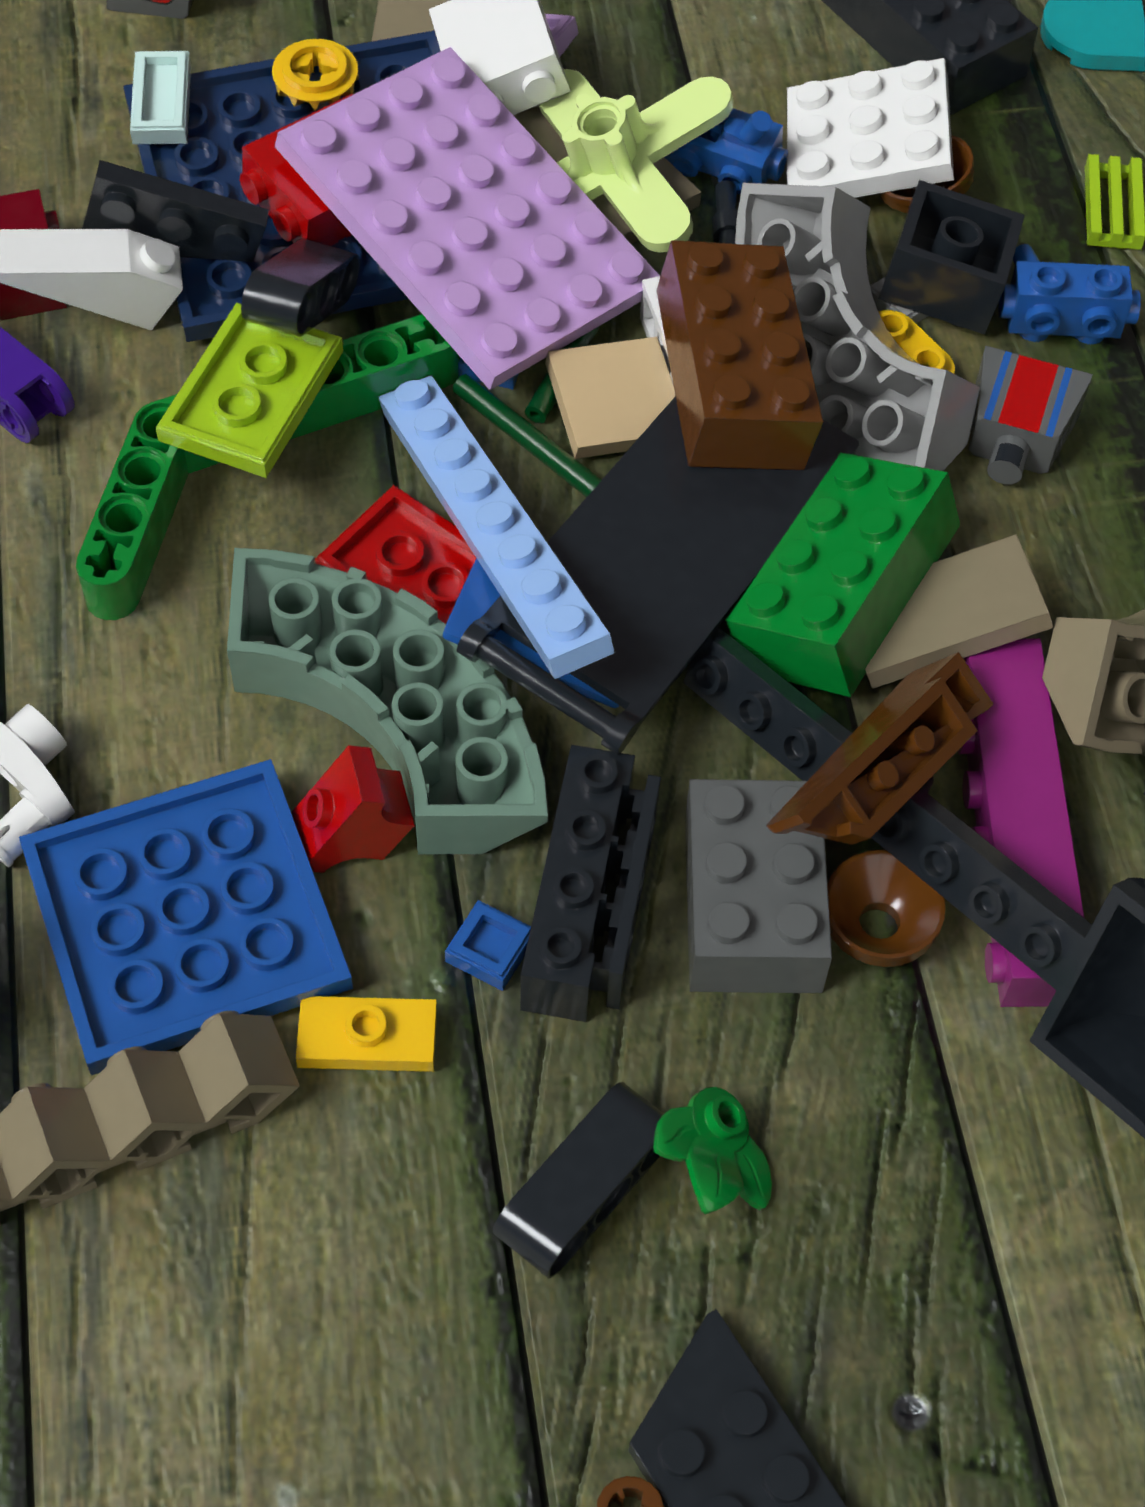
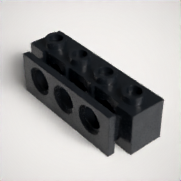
[520,744,661,1022]

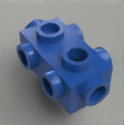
[665,108,788,194]
[998,244,1141,344]

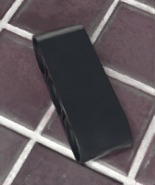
[241,238,360,337]
[492,1082,663,1279]

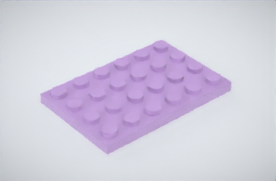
[275,47,660,390]

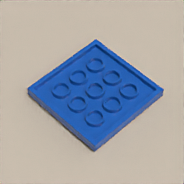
[19,759,353,1076]

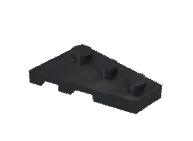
[82,160,269,262]

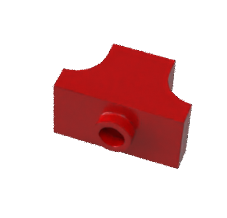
[291,745,415,873]

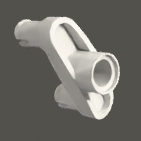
[0,704,75,867]

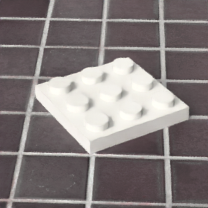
[787,58,954,198]

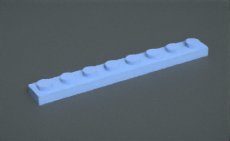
[379,375,615,679]

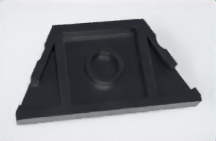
[628,1309,846,1507]

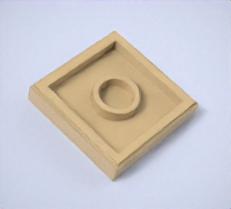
[545,336,675,459]

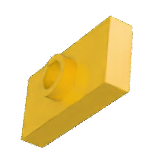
[296,996,437,1072]

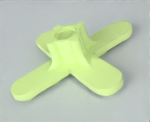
[539,69,734,253]

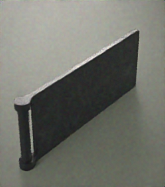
[456,396,859,755]

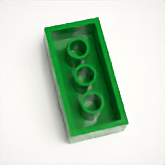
[726,453,961,697]

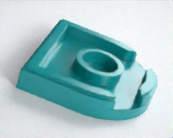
[1040,0,1145,71]

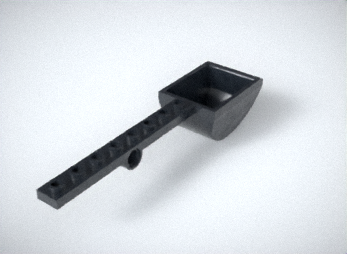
[683,627,1145,1139]

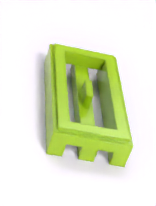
[1085,154,1145,250]

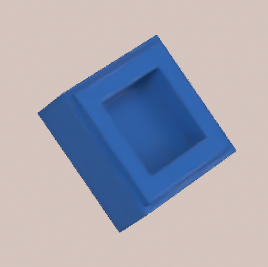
[445,900,531,991]

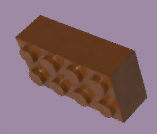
[656,240,823,470]

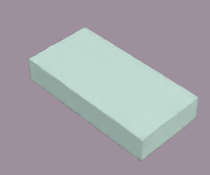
[130,51,191,144]

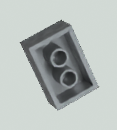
[685,779,832,993]

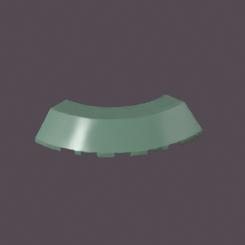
[227,548,548,854]

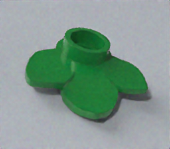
[654,1087,772,1214]

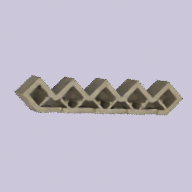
[0,1010,300,1226]

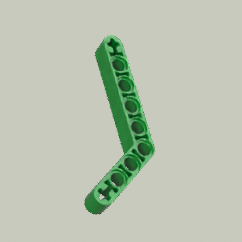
[76,314,460,620]

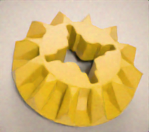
[272,39,359,111]

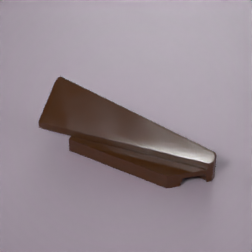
[766,652,993,845]

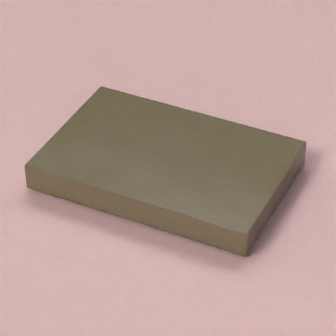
[865,534,1053,689]

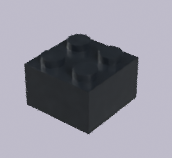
[878,180,1025,335]

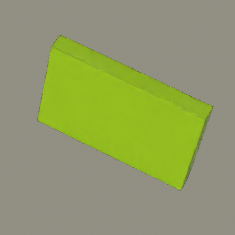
[156,303,343,478]

